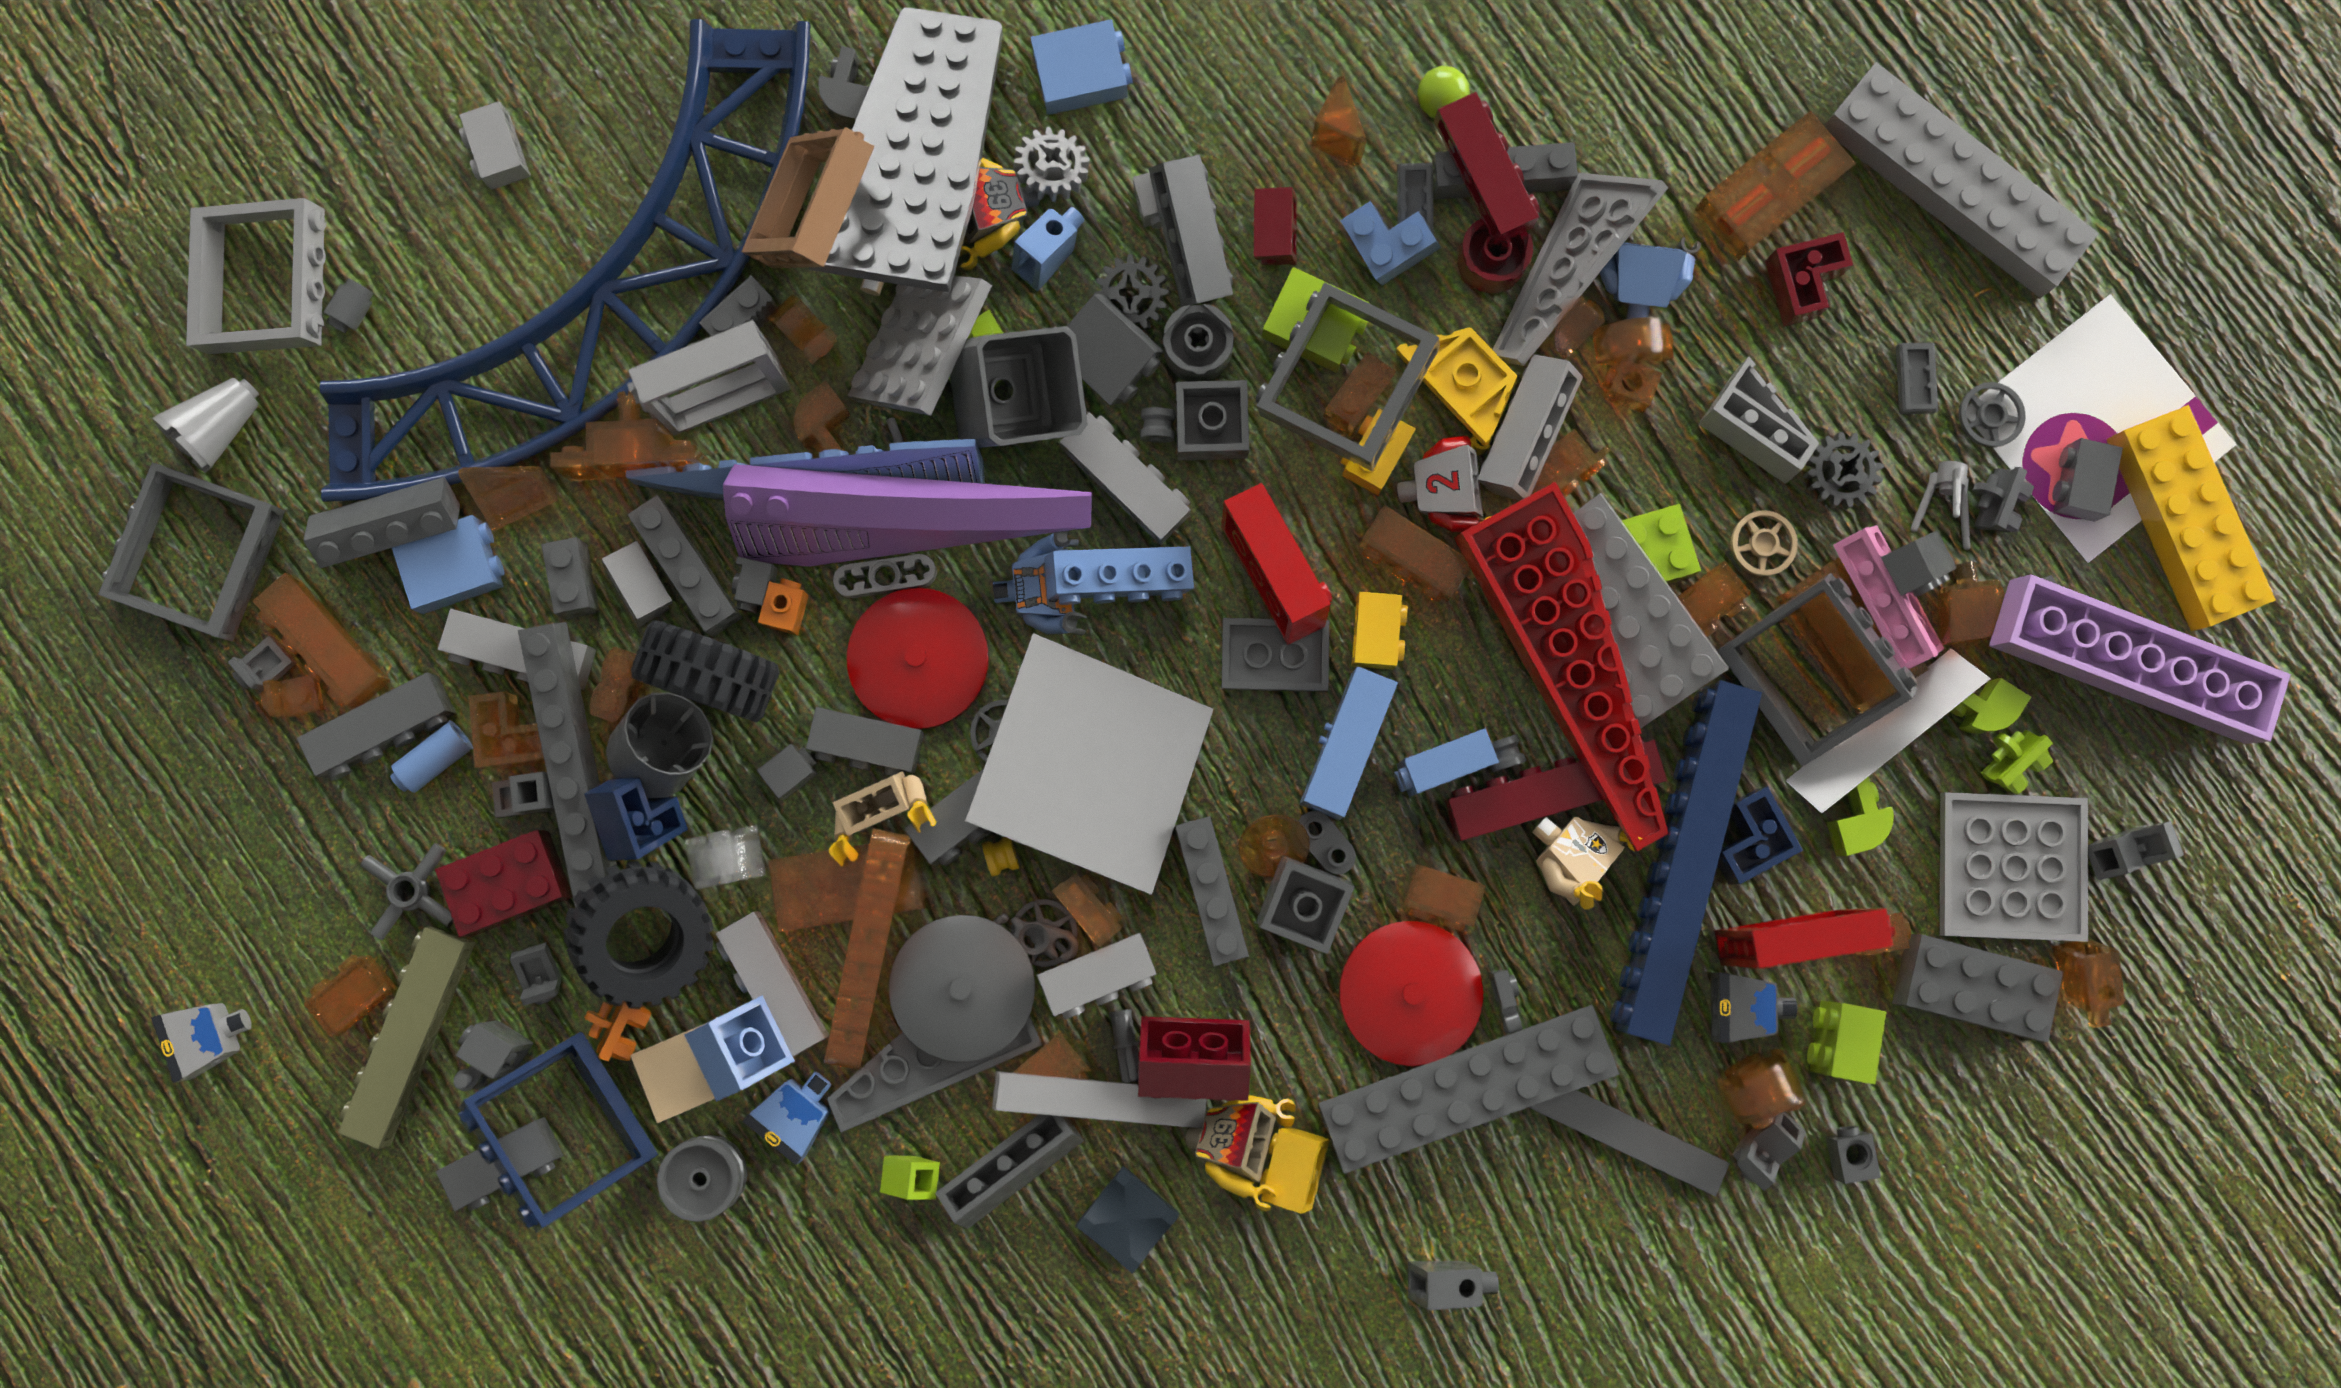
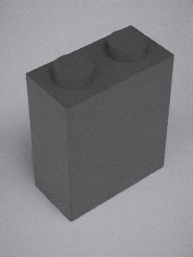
[1067,294,1164,405]

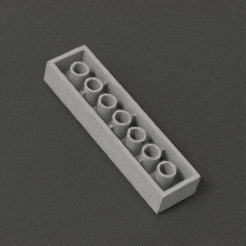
[1822,62,2099,298]

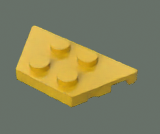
[1396,327,1517,447]

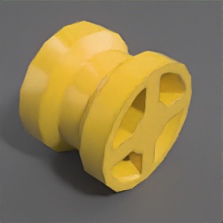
[982,836,1020,877]

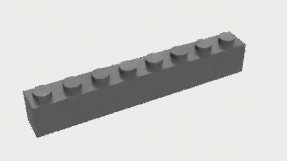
[518,622,617,908]

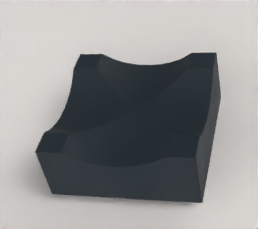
[1076,1166,1179,1274]

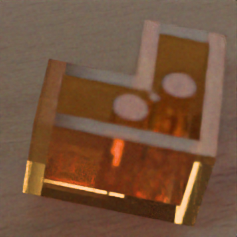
[468,691,545,770]

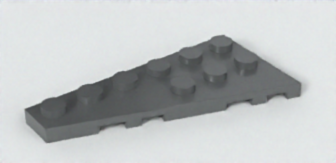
[827,1015,1042,1132]

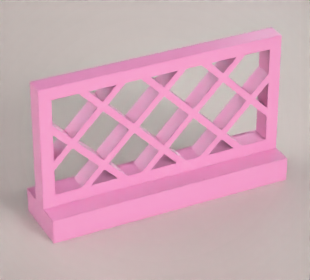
[1833,525,1944,669]

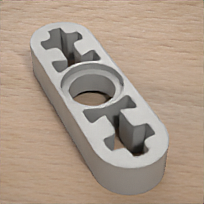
[833,554,937,598]

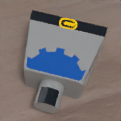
[151,1003,252,1083]

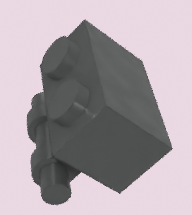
[453,1020,533,1091]

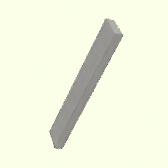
[992,1072,1207,1128]

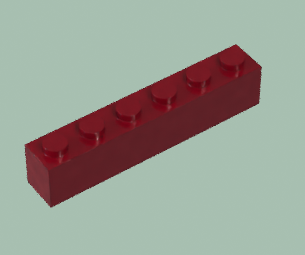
[1444,736,1667,842]

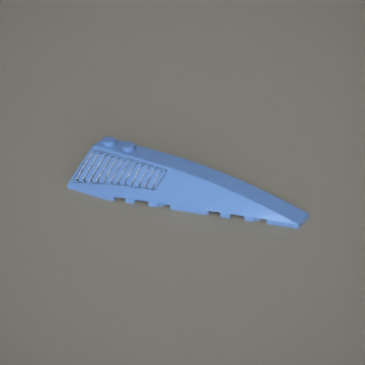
[626,439,985,500]

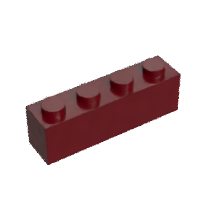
[1434,92,1540,245]

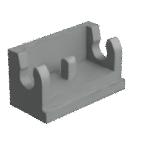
[602,541,672,627]

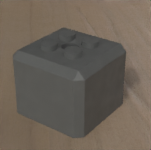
[950,326,1088,448]

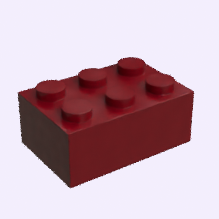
[435,829,573,937]
[1138,1016,1251,1101]

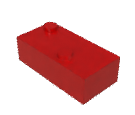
[1221,483,1332,645]

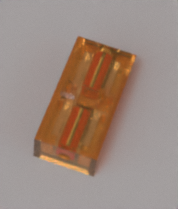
[1694,111,1856,261]

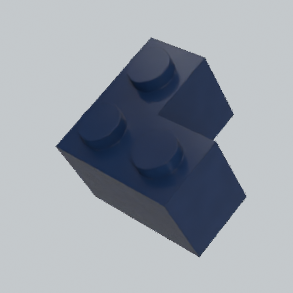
[584,777,688,861]
[1718,786,1803,885]

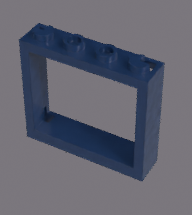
[458,1031,659,1233]

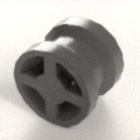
[1140,407,1176,443]
[1491,734,1527,772]

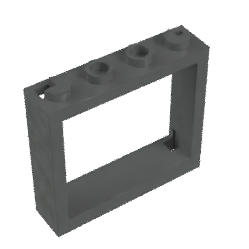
[1255,282,1440,472]
[98,462,285,642]
[1718,573,1918,767]

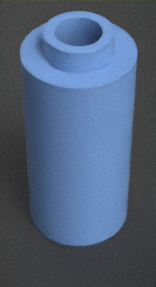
[390,721,473,793]

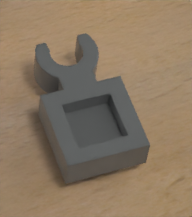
[1488,969,1523,1034]

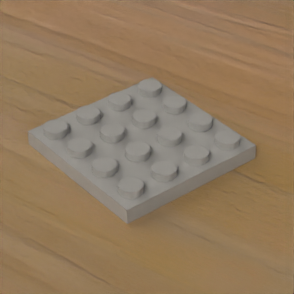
[848,276,992,416]
[1940,792,2088,942]

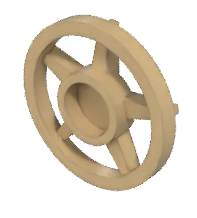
[1731,510,1798,576]

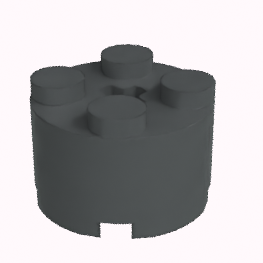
[1163,304,1234,382]

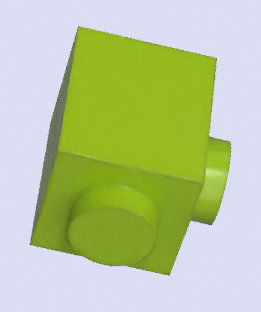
[880,1156,940,1200]

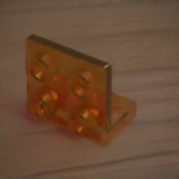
[1532,429,1612,498]

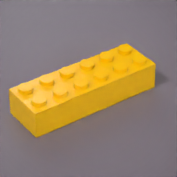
[2106,405,2276,632]

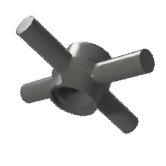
[360,843,454,940]

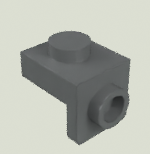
[228,636,297,692]
[510,942,562,1005]

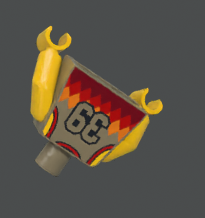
[1186,1095,1296,1211]

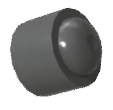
[606,692,713,798]

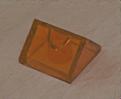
[1310,76,1367,167]

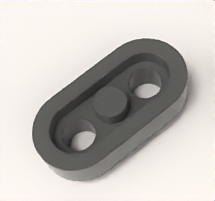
[1296,811,1356,874]

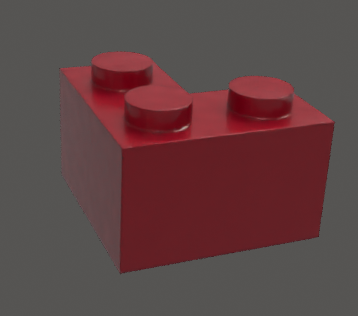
[1765,232,1853,327]

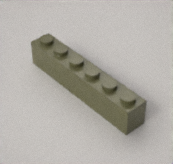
[338,927,476,1149]

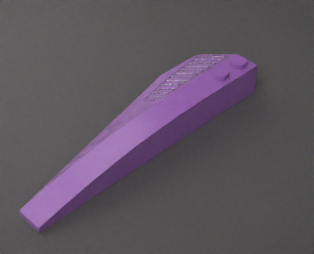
[723,464,1092,566]

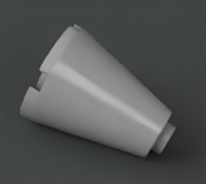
[152,378,259,473]

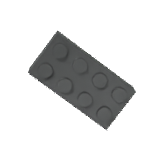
[1892,934,2063,1042]

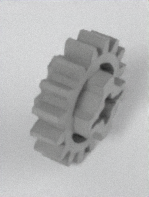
[1013,127,1089,202]

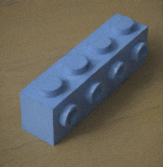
[1044,547,1194,605]

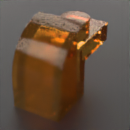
[767,295,838,365]
[1592,317,1674,366]
[794,381,851,454]

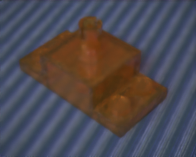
[550,391,710,481]

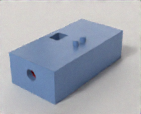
[1299,666,1398,821]

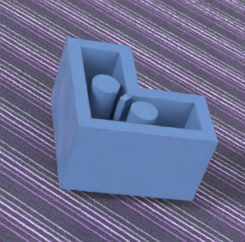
[1340,201,1442,285]

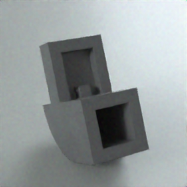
[818,46,869,129]
[492,772,555,818]
[2088,821,2184,880]
[1733,1106,1806,1191]

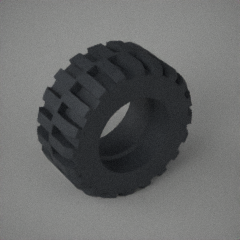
[631,620,779,722]
[564,861,714,1009]

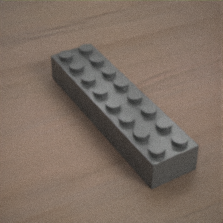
[1317,1005,1619,1174]

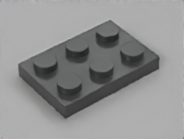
[1221,618,1329,692]

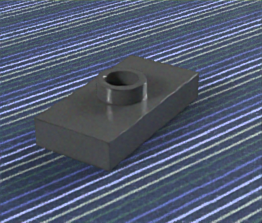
[1397,163,1434,234]
[1896,343,1938,414]

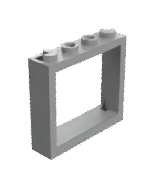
[186,198,326,354]
[628,320,791,436]

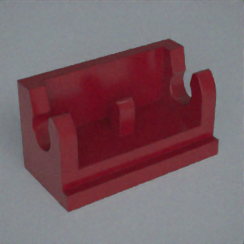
[1254,187,1297,265]

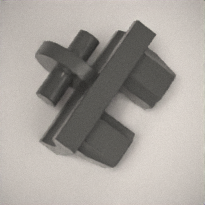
[1972,467,2034,532]

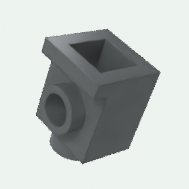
[732,556,778,614]

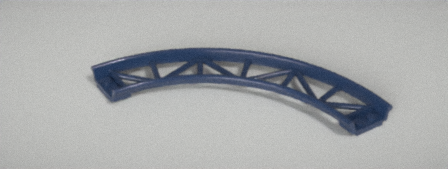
[320,19,810,502]

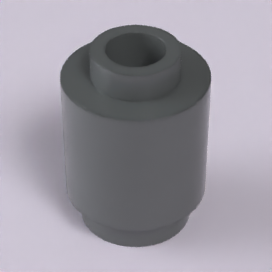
[323,278,374,333]

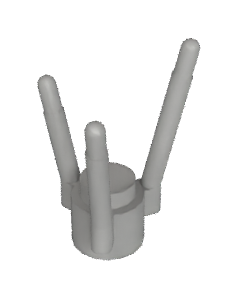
[1911,461,1970,550]

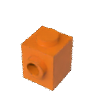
[758,579,809,636]

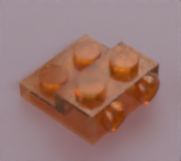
[1052,873,1123,947]

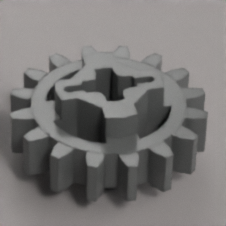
[1094,254,1171,330]
[1803,432,1884,510]

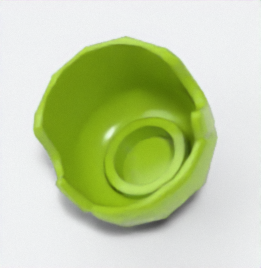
[1417,65,1470,118]

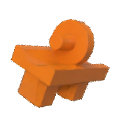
[584,1001,651,1062]

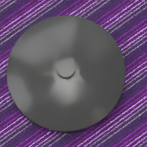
[889,915,1035,1062]

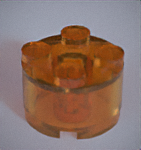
[1717,1049,1806,1130]

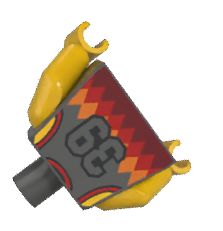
[959,158,1040,270]

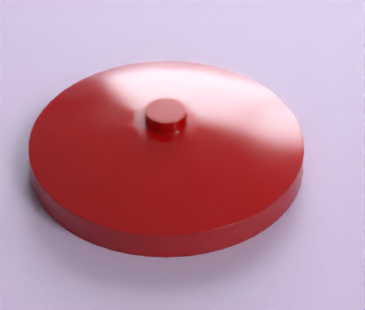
[847,588,989,730]
[1339,921,1483,1066]

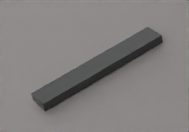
[1528,1090,1730,1196]

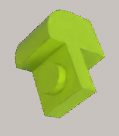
[1950,678,2031,734]
[1826,776,1894,857]

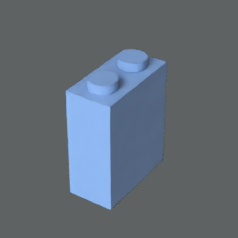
[1031,19,1133,115]
[392,515,504,614]
[1394,728,1499,797]

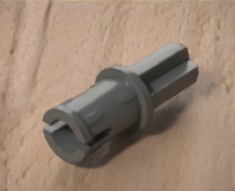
[1109,1009,1140,1083]

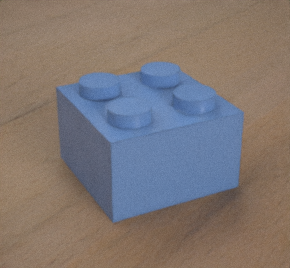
[684,995,794,1101]

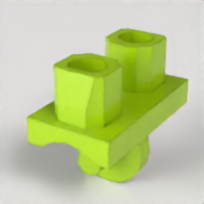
[1981,730,2053,795]

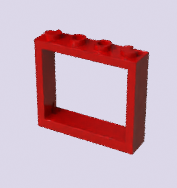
[1714,909,1895,968]

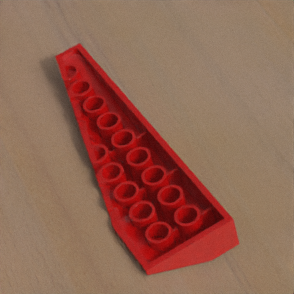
[1454,481,1669,851]

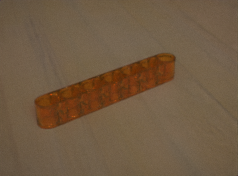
[824,829,909,1070]

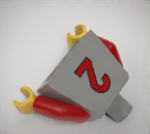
[1397,435,1491,533]

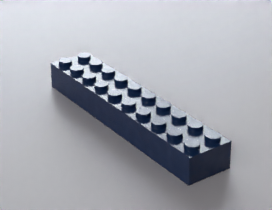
[1610,680,1762,1045]

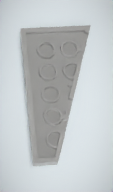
[1492,173,1668,366]

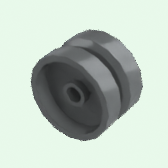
[657,1134,748,1222]

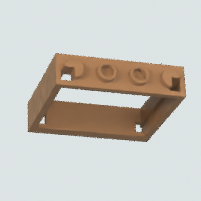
[741,127,875,268]

